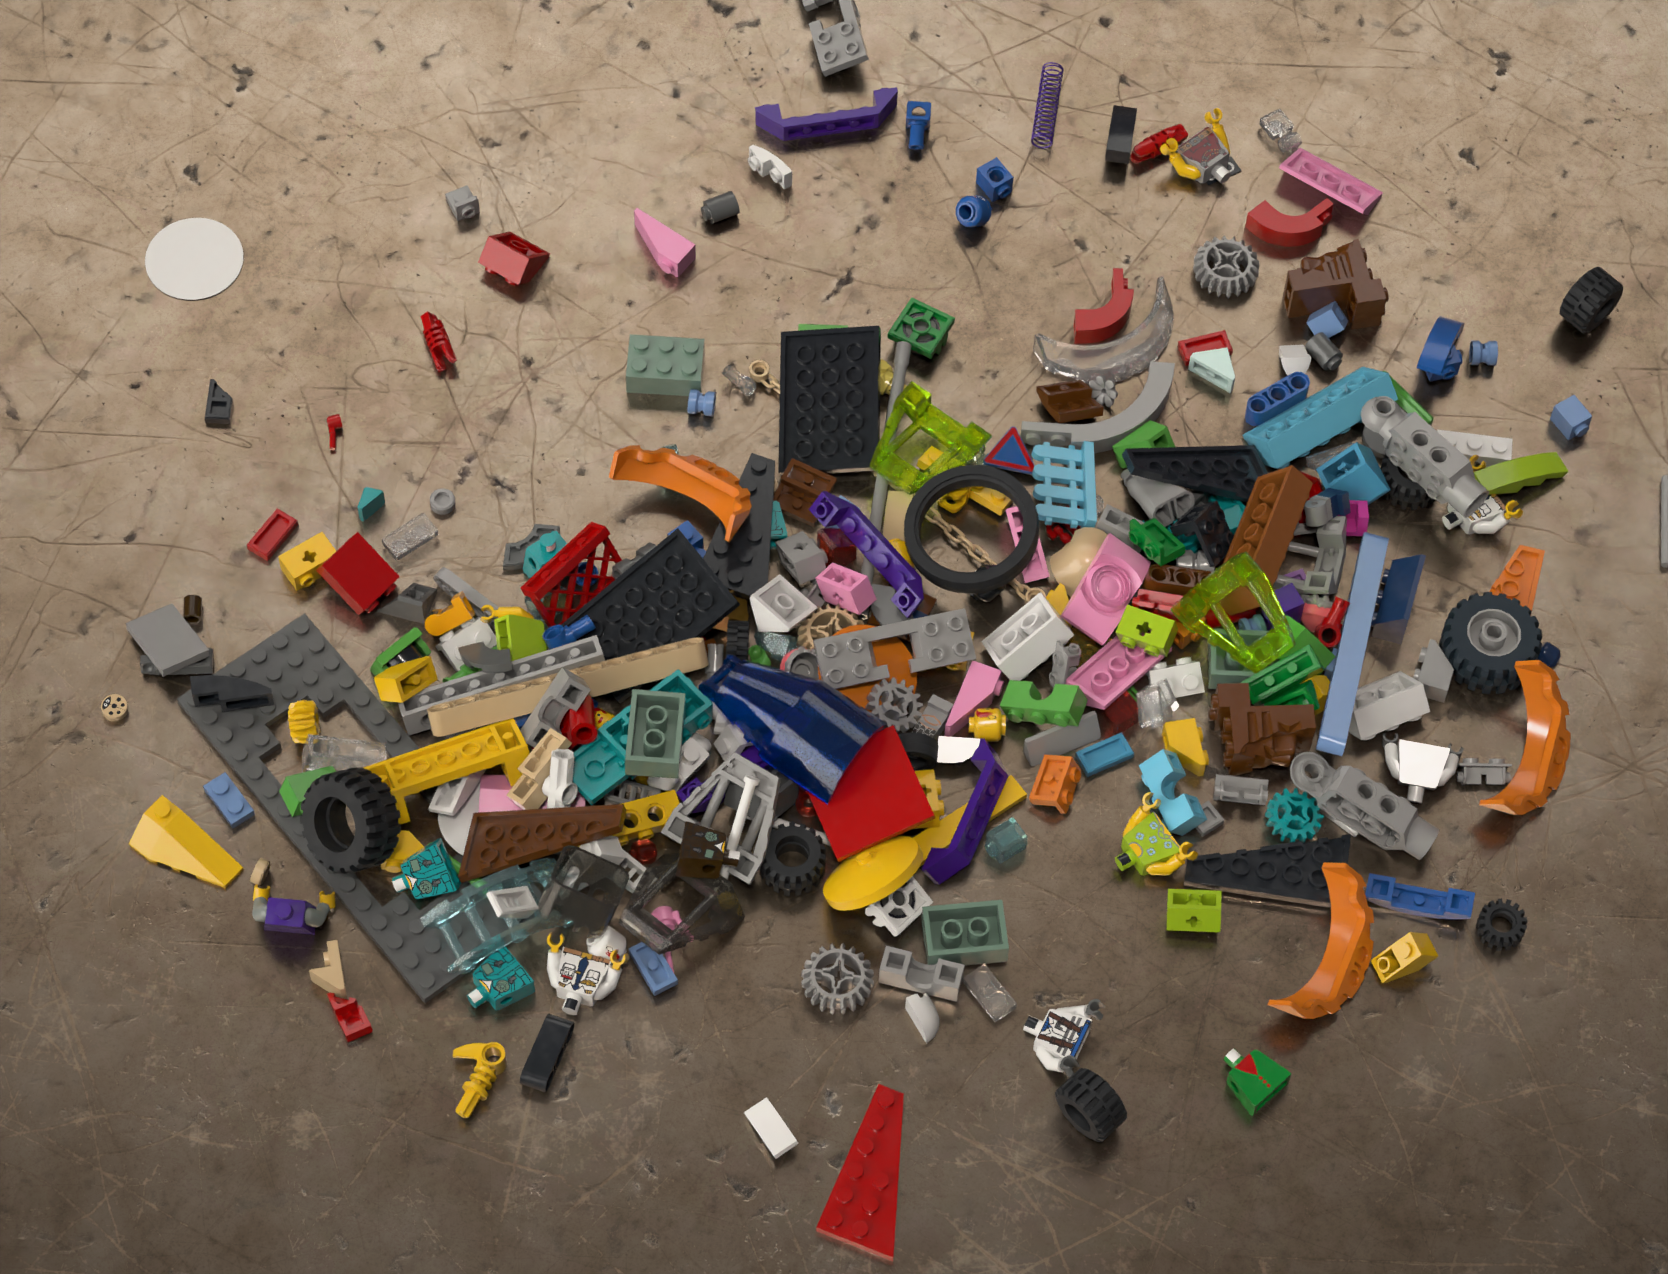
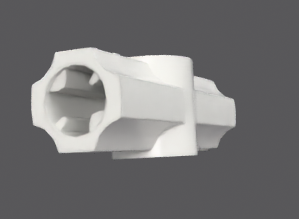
[542,749,578,808]

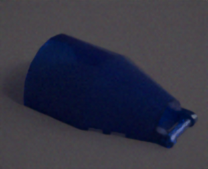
[698,655,888,805]

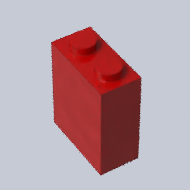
[316,532,400,615]

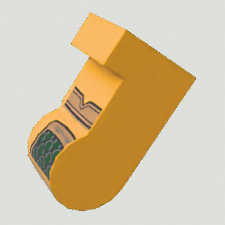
[425,591,475,636]

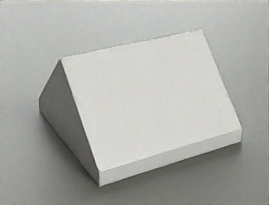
[749,574,818,632]

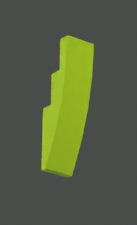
[1474,452,1569,495]

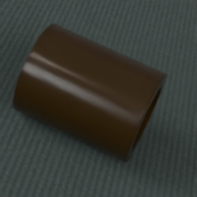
[183,595,202,624]

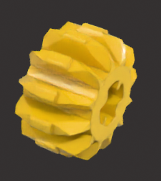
[288,700,320,744]

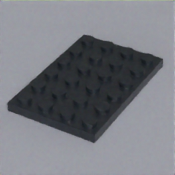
[778,325,881,476]
[561,528,740,704]

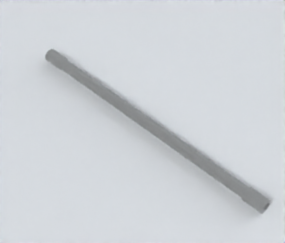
[857,341,912,620]

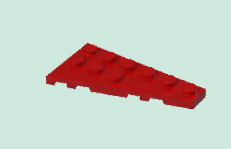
[816,1084,904,1261]

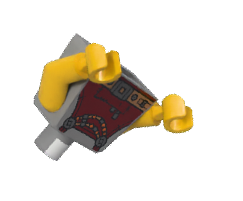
[1160,108,1231,184]

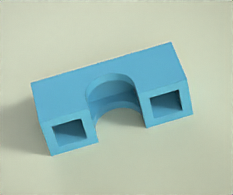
[1139,749,1207,836]

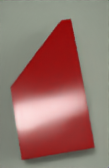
[327,992,373,1042]

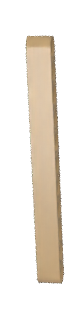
[427,637,709,737]

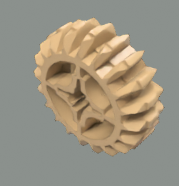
[797,603,864,650]

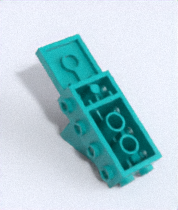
[572,669,713,805]

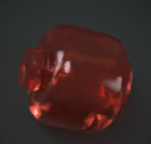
[629,839,657,866]

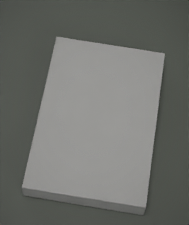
[126,603,210,677]

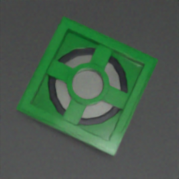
[887,297,955,359]

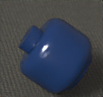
[1537,642,1561,668]

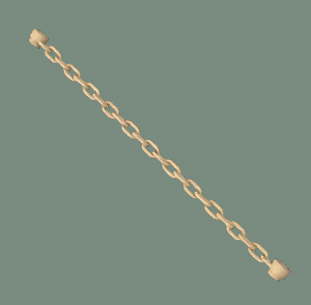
[749,360,1046,604]

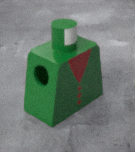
[1223,1048,1291,1117]

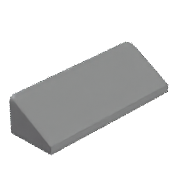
[1023,711,1101,766]

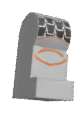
[912,694,954,740]

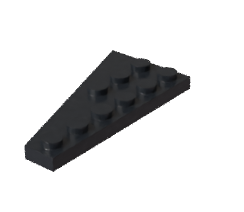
[1122,445,1268,502]
[703,453,775,600]

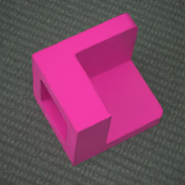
[1338,500,1369,536]

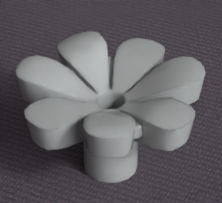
[1089,376,1118,407]

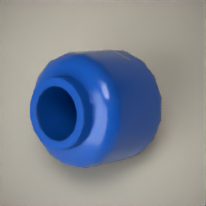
[955,195,992,227]

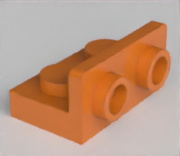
[1029,754,1081,814]

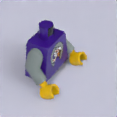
[252,884,336,935]

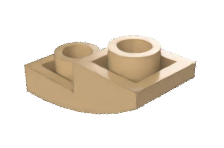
[883,491,914,541]

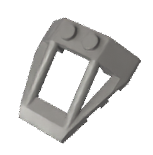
[1272,516,1347,594]
[661,752,781,885]

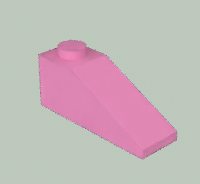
[634,208,696,277]
[1005,506,1050,583]
[944,660,1004,737]

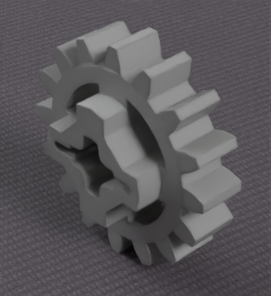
[865,677,923,733]

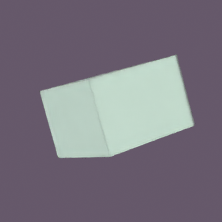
[1188,348,1235,393]

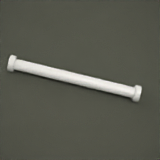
[709,775,760,901]

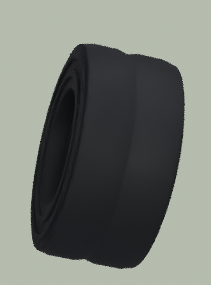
[898,733,939,771]

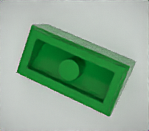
[1264,680,1320,711]

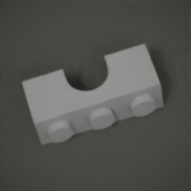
[520,667,591,748]
[879,946,965,1002]

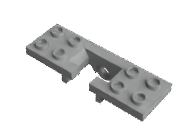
[802,0,869,76]
[813,608,976,692]

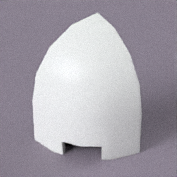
[937,736,980,763]
[905,993,940,1044]

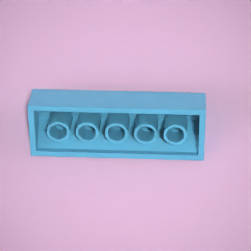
[1243,367,1398,469]

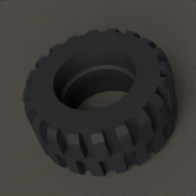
[300,767,401,874]

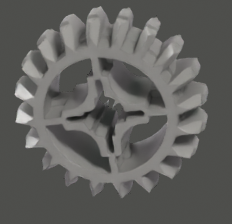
[1193,235,1260,298]
[801,943,874,1015]

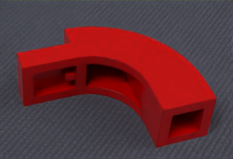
[1245,198,1334,247]
[1074,268,1134,344]

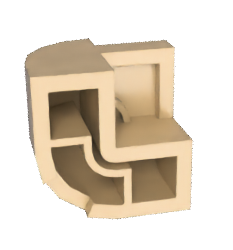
[1050,527,1108,597]

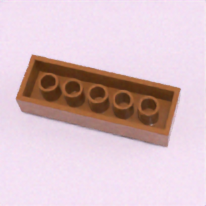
[1210,465,1313,615]

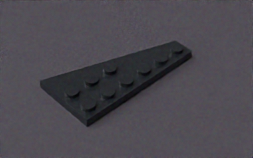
[1184,834,1351,908]

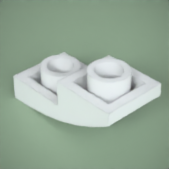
[748,145,792,189]
[744,1097,798,1159]

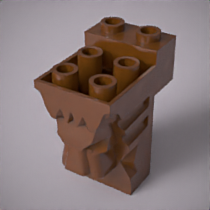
[1282,239,1389,330]
[1208,683,1316,776]

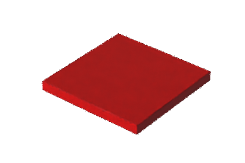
[797,725,936,862]

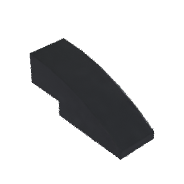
[1105,105,1137,164]
[190,675,275,712]

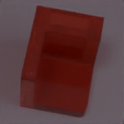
[1102,690,1142,735]

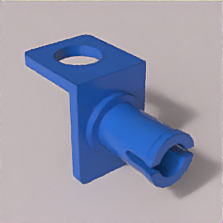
[906,101,931,150]

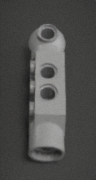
[1361,396,1489,518]
[1290,752,1439,860]

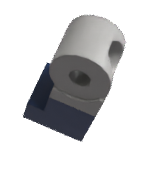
[1304,488,1351,527]

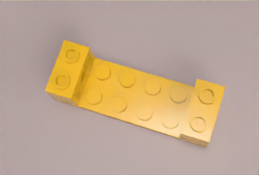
[363,718,530,824]

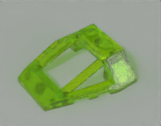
[870,381,992,495]
[1170,552,1296,673]

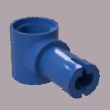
[542,615,596,650]

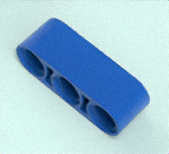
[1245,372,1310,426]

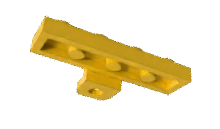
[917,445,1013,516]

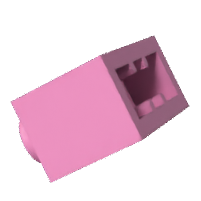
[815,562,877,615]

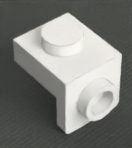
[714,721,759,761]

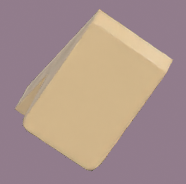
[309,940,347,999]

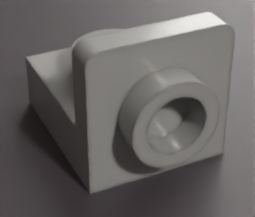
[445,185,480,221]

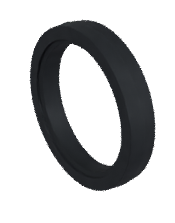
[904,465,1039,594]

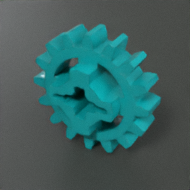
[1265,788,1324,843]

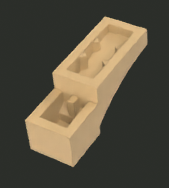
[507,728,572,810]

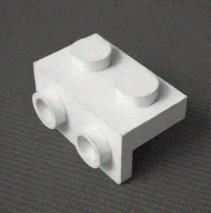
[435,616,497,671]
[1145,657,1205,702]

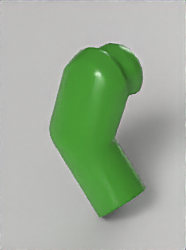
[748,645,771,680]

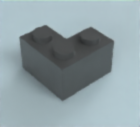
[724,766,800,821]

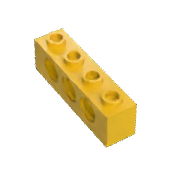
[578,790,680,847]

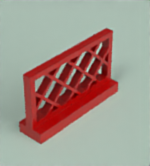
[520,522,622,627]

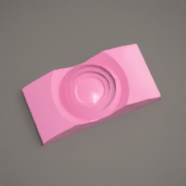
[1060,533,1151,645]

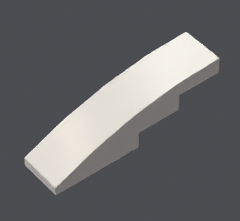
[428,769,486,816]

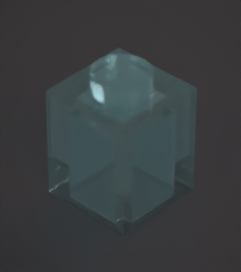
[985,817,1028,864]

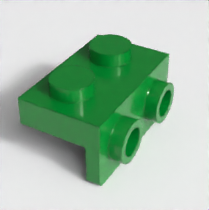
[1129,518,1185,567]

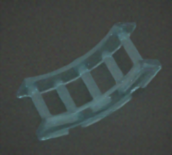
[420,858,584,974]

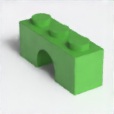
[1000,680,1088,727]

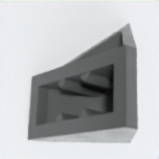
[377,583,437,624]

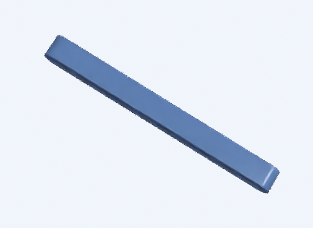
[1316,532,1389,756]

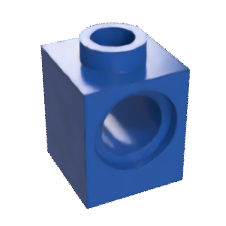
[976,157,1014,202]

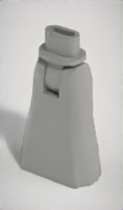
[1121,469,1195,527]

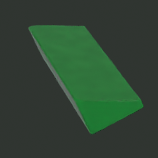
[1242,644,1325,706]

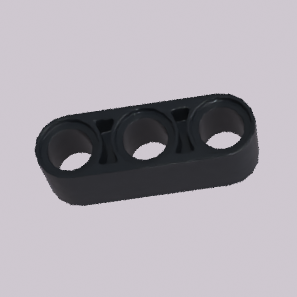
[520,1013,575,1093]

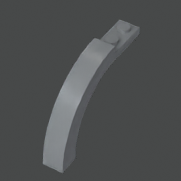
[1020,361,1175,453]

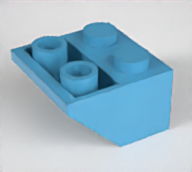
[1316,442,1390,505]

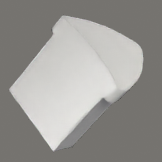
[1279,345,1311,375]

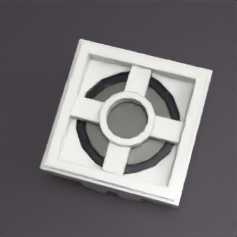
[865,876,933,937]

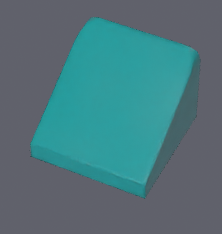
[357,487,385,521]

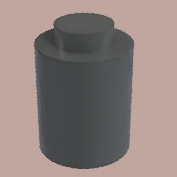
[701,191,740,224]
[1305,332,1343,371]

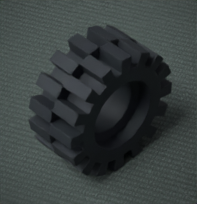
[726,620,749,667]
[1476,898,1527,951]

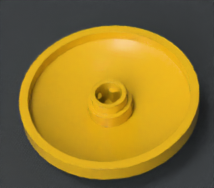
[823,836,923,911]

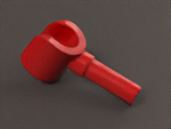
[327,414,343,450]

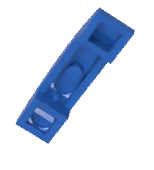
[1417,316,1465,375]
[1365,873,1475,919]

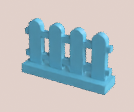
[1031,441,1097,529]

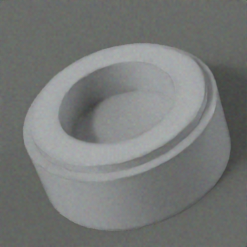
[430,488,456,515]

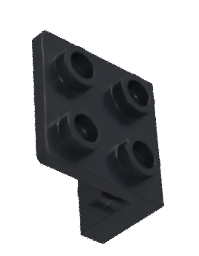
[1170,500,1234,567]

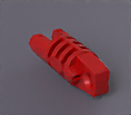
[1130,124,1188,164]
[421,311,457,372]

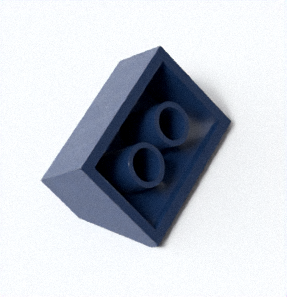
[1371,554,1426,645]

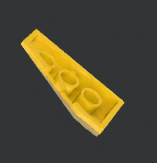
[129,795,244,888]

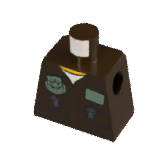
[676,821,740,879]

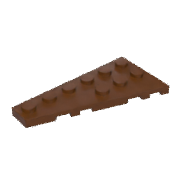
[458,804,626,883]

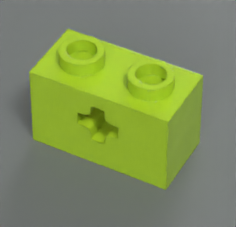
[1115,605,1178,657]
[1167,889,1222,932]

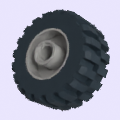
[1439,592,1542,694]

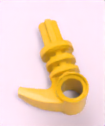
[453,1042,507,1118]

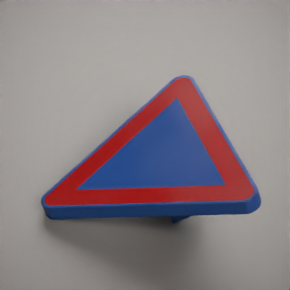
[983,427,1035,475]

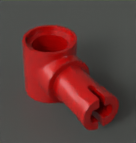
[1313,596,1350,647]

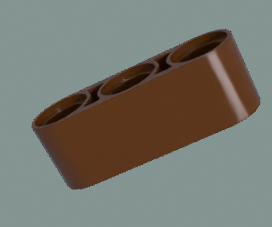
[1141,564,1218,604]

